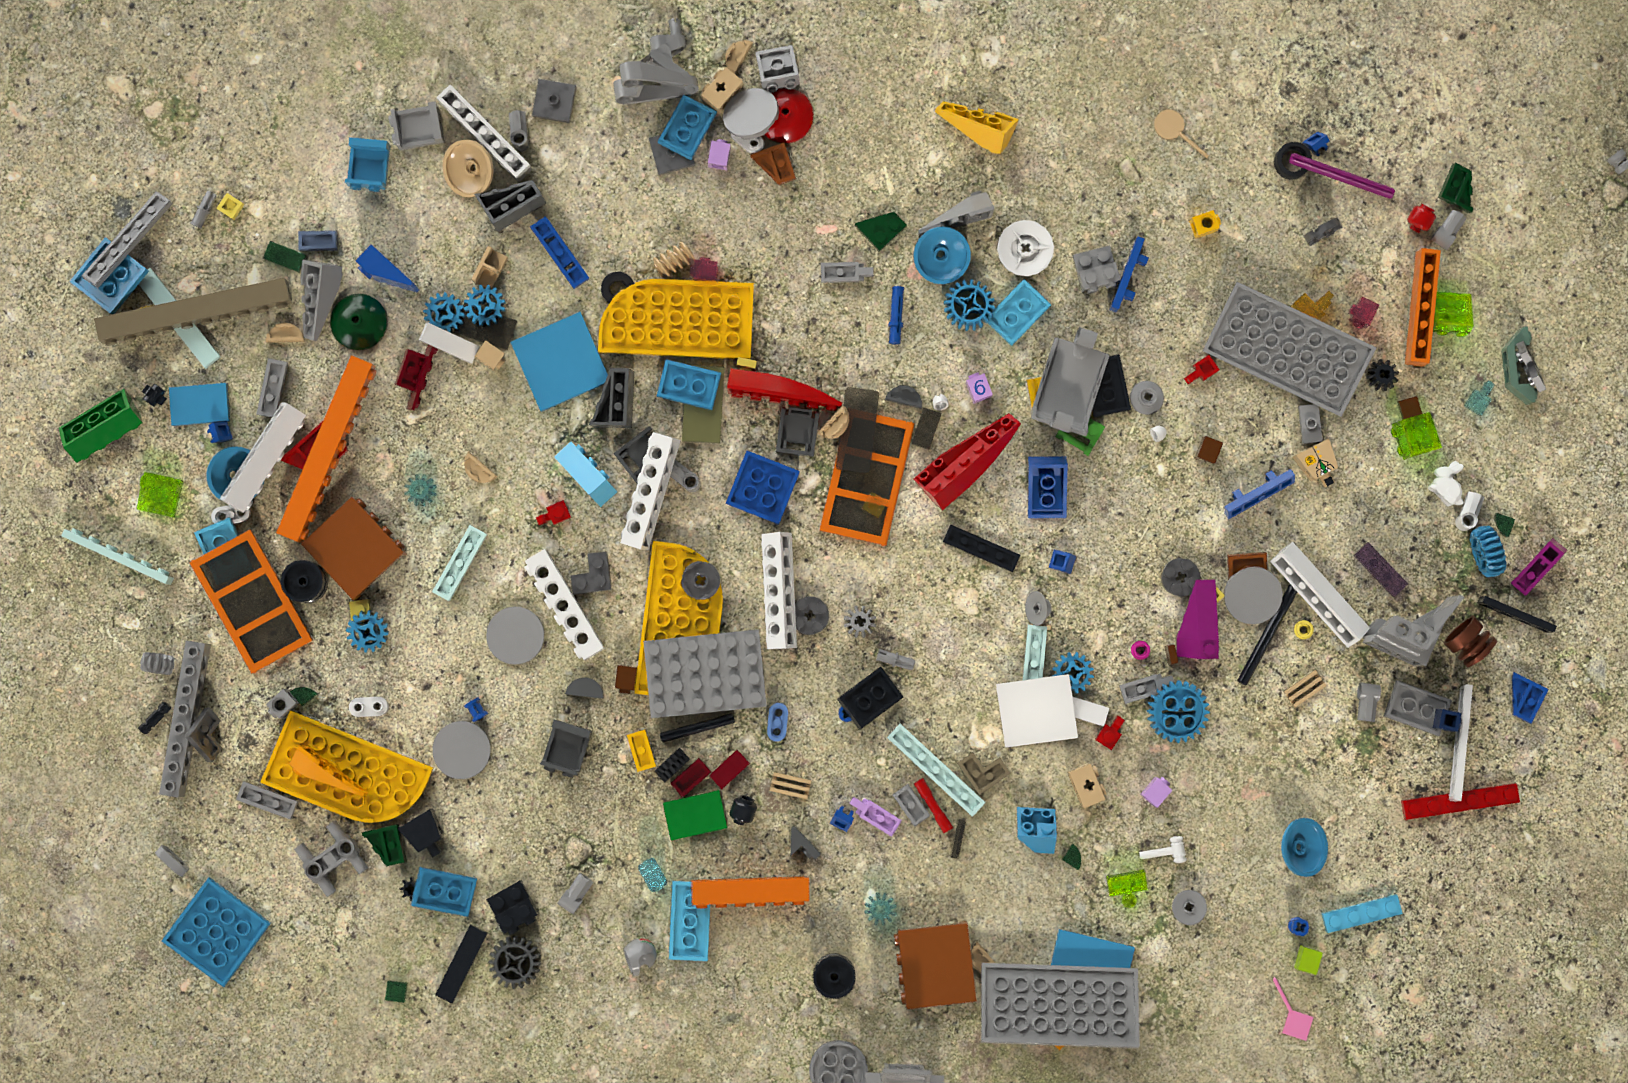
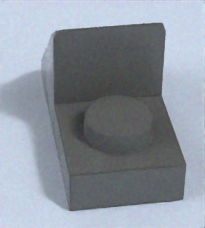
[791,825,821,859]

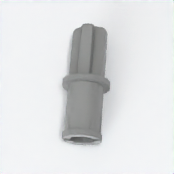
[190,191,217,229]
[876,649,915,670]

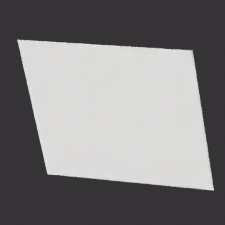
[996,674,1078,748]

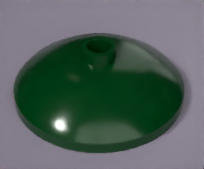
[330,294,388,351]

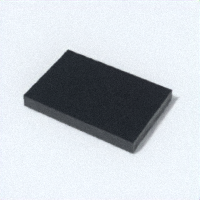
[1092,354,1131,418]
[837,667,904,730]

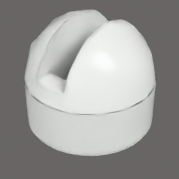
[932,394,948,411]
[1150,426,1167,442]

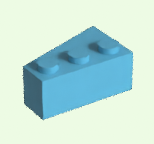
[554,442,617,507]

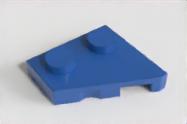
[1512,672,1549,724]

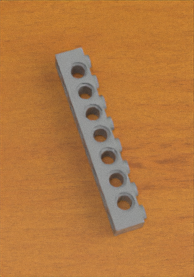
[159,641,211,797]

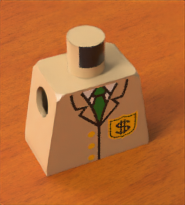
[1293,439,1338,487]

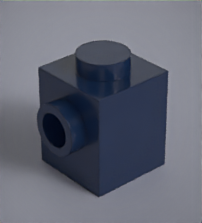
[1433,709,1462,732]

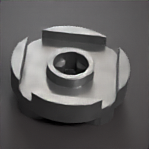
[1304,217,1343,246]
[1161,558,1200,597]
[682,561,720,600]
[795,596,829,635]

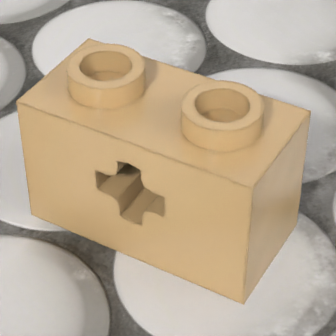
[701,67,744,114]
[475,340,506,371]
[1067,763,1106,809]

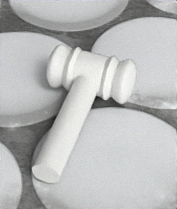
[1139,836,1187,863]

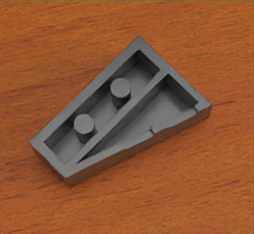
[475,180,546,232]
[589,368,635,429]

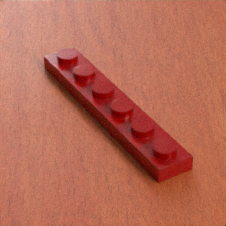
[1401,783,1520,820]

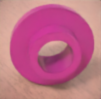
[1131,641,1150,660]

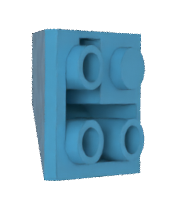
[1017,807,1057,854]

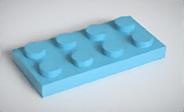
[669,881,711,961]

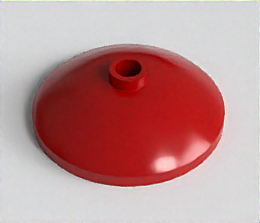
[764,87,814,144]

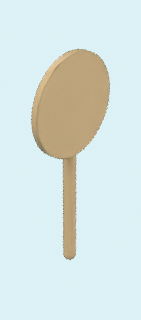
[1154,110,1209,158]

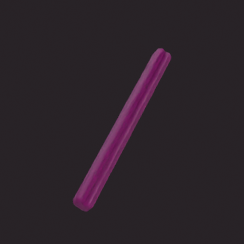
[1289,153,1395,199]

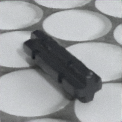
[138,702,171,734]

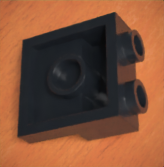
[486,880,539,935]

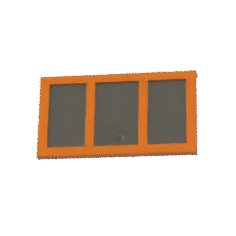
[820,408,914,546]
[190,529,313,674]

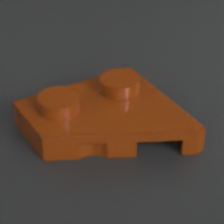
[750,142,797,186]

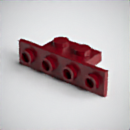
[394,345,438,411]

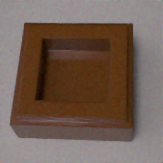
[1397,396,1422,420]
[1164,644,1178,665]

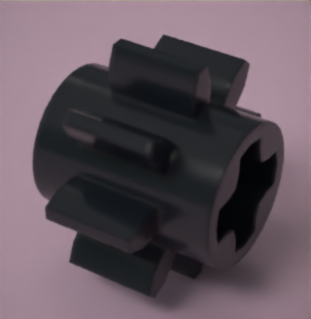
[142,383,167,407]
[399,876,416,901]

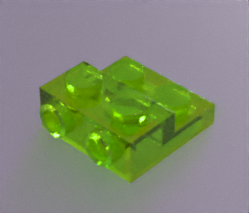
[1433,292,1474,337]
[1391,412,1442,460]

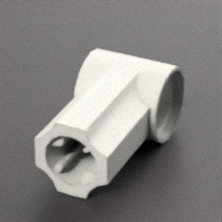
[1455,491,1485,531]

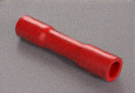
[913,778,953,833]

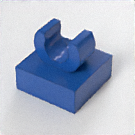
[1303,131,1330,156]
[207,421,233,443]
[830,806,854,832]

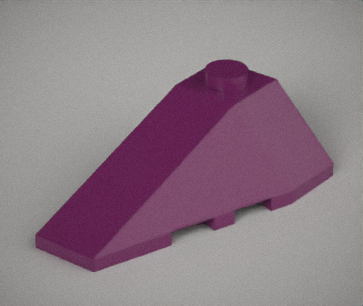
[1176,579,1219,659]

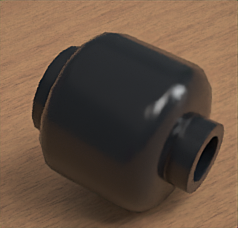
[729,795,757,826]

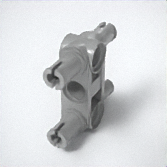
[294,820,368,897]

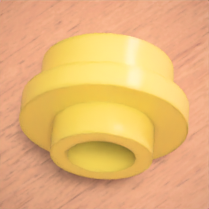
[1294,620,1314,639]

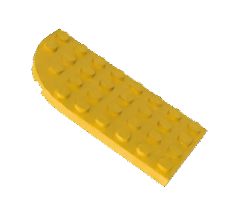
[598,279,754,360]
[634,541,723,695]
[260,710,434,823]

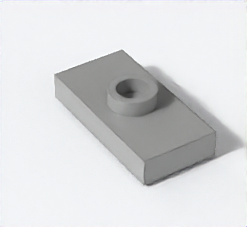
[1298,404,1323,444]
[893,784,930,827]

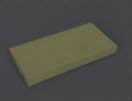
[682,366,725,444]

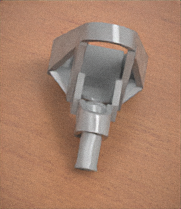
[613,18,699,104]

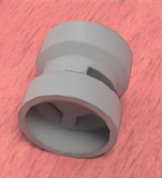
[1606,148,1628,175]

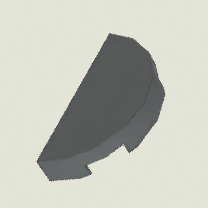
[885,385,922,409]
[565,677,604,699]

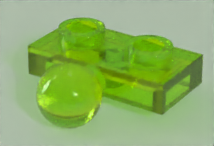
[1106,869,1148,908]

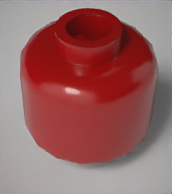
[1407,203,1436,233]

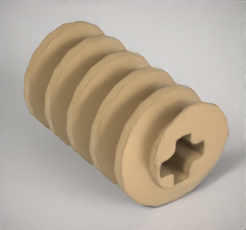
[653,241,696,279]

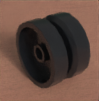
[280,560,329,603]
[813,953,856,999]

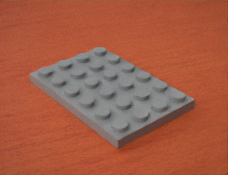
[643,629,767,718]

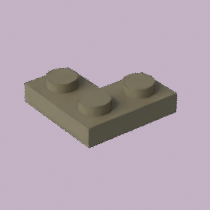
[957,752,1011,795]

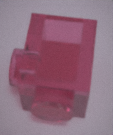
[690,257,718,282]
[1348,297,1379,329]

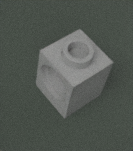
[266,689,300,719]

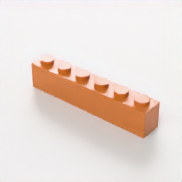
[1405,248,1441,367]
[691,876,809,908]

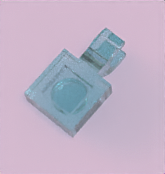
[1464,380,1495,416]

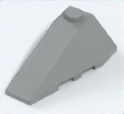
[918,191,994,238]
[300,260,343,341]

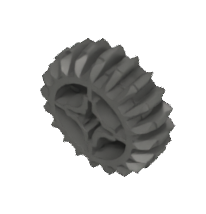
[488,936,542,989]

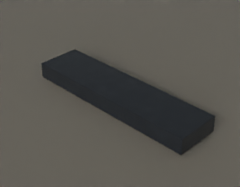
[943,524,1020,573]
[1477,596,1557,633]
[435,924,488,1004]

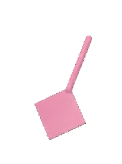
[1273,978,1314,1041]

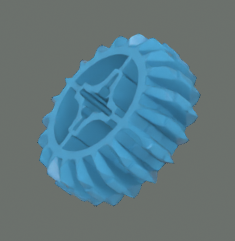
[943,279,995,331]
[1470,525,1507,577]

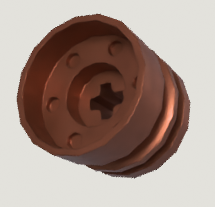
[1444,616,1497,668]

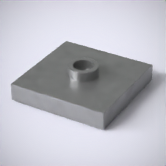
[532,79,576,123]
[649,135,695,175]

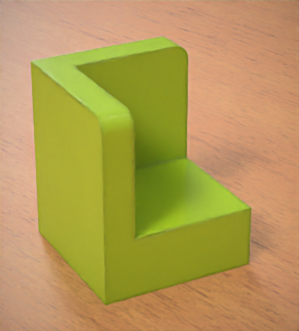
[1294,945,1323,975]

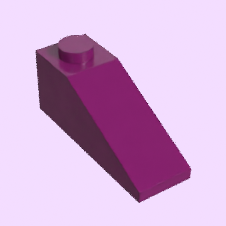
[1511,538,1567,596]

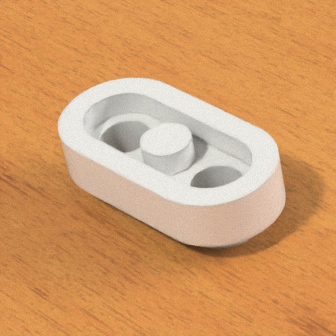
[731,134,764,154]
[211,505,251,524]
[349,697,389,717]

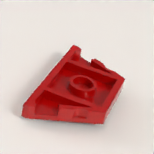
[281,421,349,469]

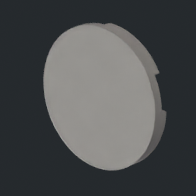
[723,88,779,139]
[1224,566,1283,624]
[486,607,545,664]
[432,721,491,779]
[809,1040,868,1083]

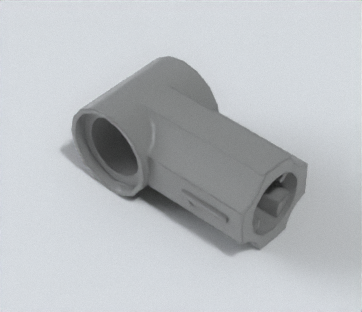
[509,110,530,152]
[1430,210,1466,250]
[670,459,701,492]
[1357,682,1381,722]
[557,873,594,914]

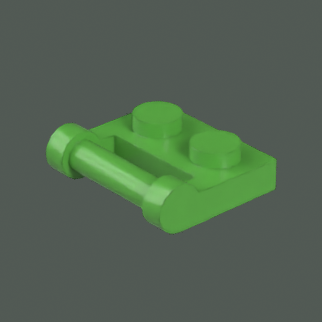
[1055,418,1105,456]

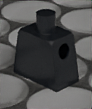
[398,808,444,858]

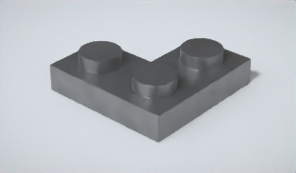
[1516,341,1546,392]
[570,551,612,595]
[184,707,222,763]

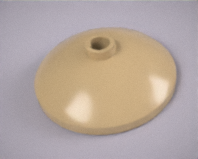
[443,140,493,197]

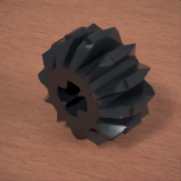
[1366,359,1399,392]

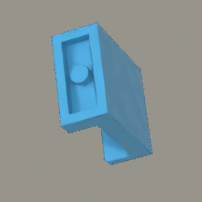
[345,137,391,192]

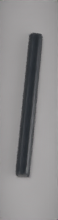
[1237,584,1298,685]

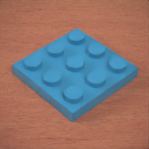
[69,237,149,315]

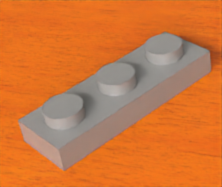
[257,358,289,418]
[236,781,299,820]

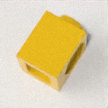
[1189,210,1221,239]

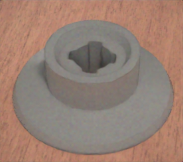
[1130,381,1164,415]
[1025,591,1051,626]
[1172,890,1207,925]

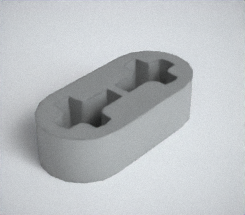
[155,845,189,877]

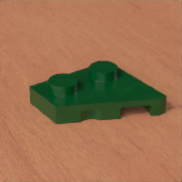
[1438,163,1473,213]
[854,212,907,252]
[362,824,407,867]

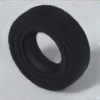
[601,272,634,304]

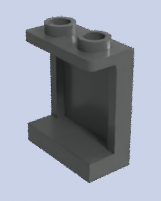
[540,720,592,778]

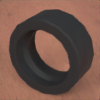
[1274,142,1312,180]

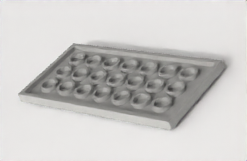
[1202,282,1377,417]
[981,963,1140,1049]

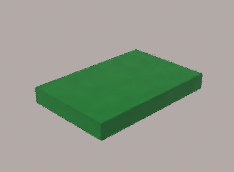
[663,790,728,841]

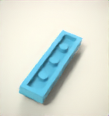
[1321,894,1403,933]

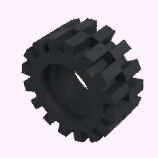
[654,748,690,783]

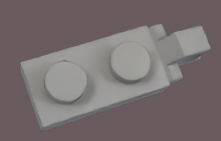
[821,262,874,283]
[1119,674,1174,704]

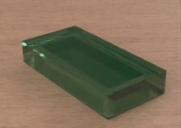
[263,241,306,273]

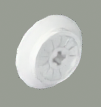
[997,220,1054,276]

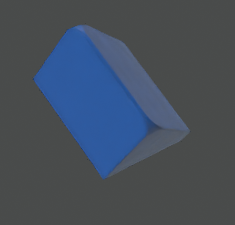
[1049,549,1076,574]

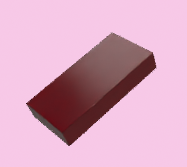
[709,749,750,790]
[670,758,711,798]

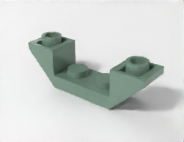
[1501,326,1538,405]

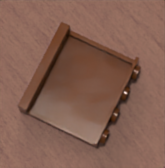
[301,497,407,601]
[894,921,977,1009]

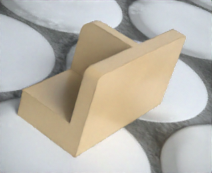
[472,246,508,290]

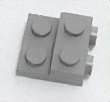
[755,45,800,93]
[1072,245,1121,294]

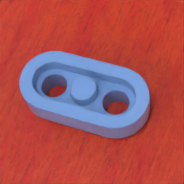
[767,703,788,742]

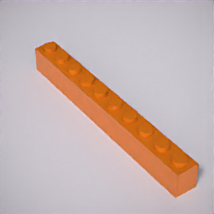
[276,355,376,543]

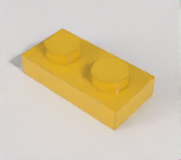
[627,729,656,772]

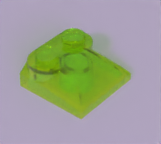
[136,472,183,518]

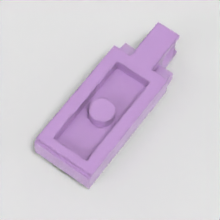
[849,797,902,837]

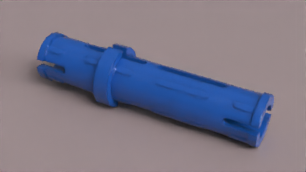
[888,286,904,345]

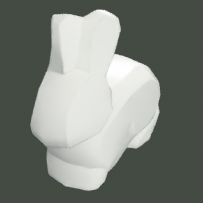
[1428,461,1464,507]

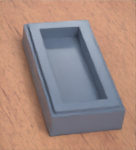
[298,231,338,251]

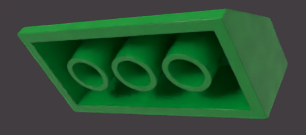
[58,388,143,463]

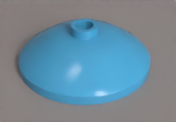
[913,227,971,284]
[206,447,264,501]
[1281,818,1328,877]

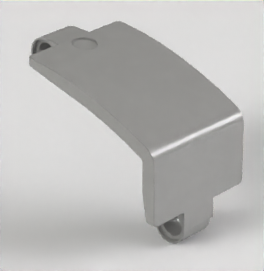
[1031,327,1109,436]

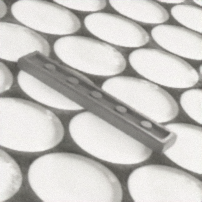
[82,191,172,288]

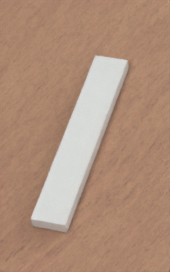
[1449,684,1473,802]

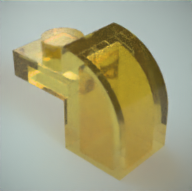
[1290,291,1334,320]

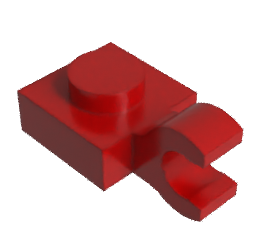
[1184,355,1220,385]
[536,500,571,526]
[1095,715,1125,751]

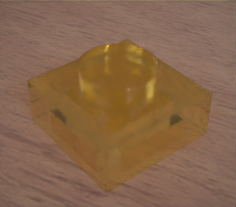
[862,492,888,518]

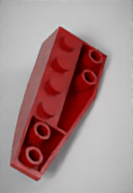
[727,369,842,411]
[913,413,1021,511]

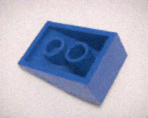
[356,244,419,292]
[1028,456,1068,518]

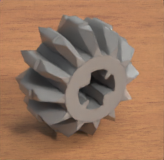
[844,606,876,638]
[140,652,175,675]

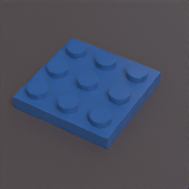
[725,451,800,525]

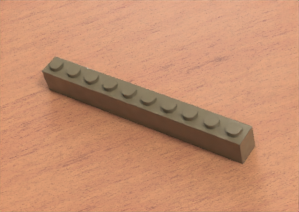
[94,278,292,346]

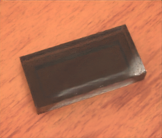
[911,408,942,450]
[950,818,966,859]

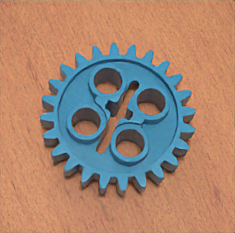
[1147,680,1210,743]

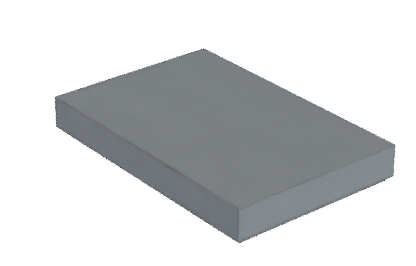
[1384,680,1452,736]

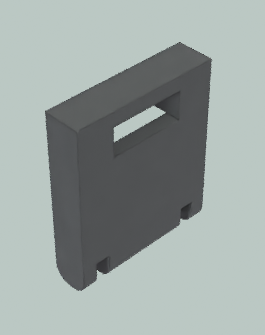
[776,407,820,457]
[613,426,662,484]

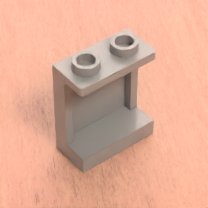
[389,101,445,150]

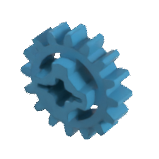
[464,285,506,327]
[423,292,465,333]
[346,610,389,653]
[1052,652,1094,694]

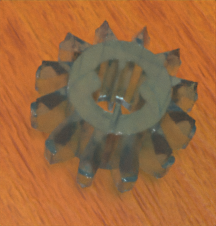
[404,474,437,506]
[638,858,667,892]
[864,892,897,926]

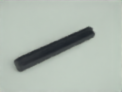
[660,713,735,742]

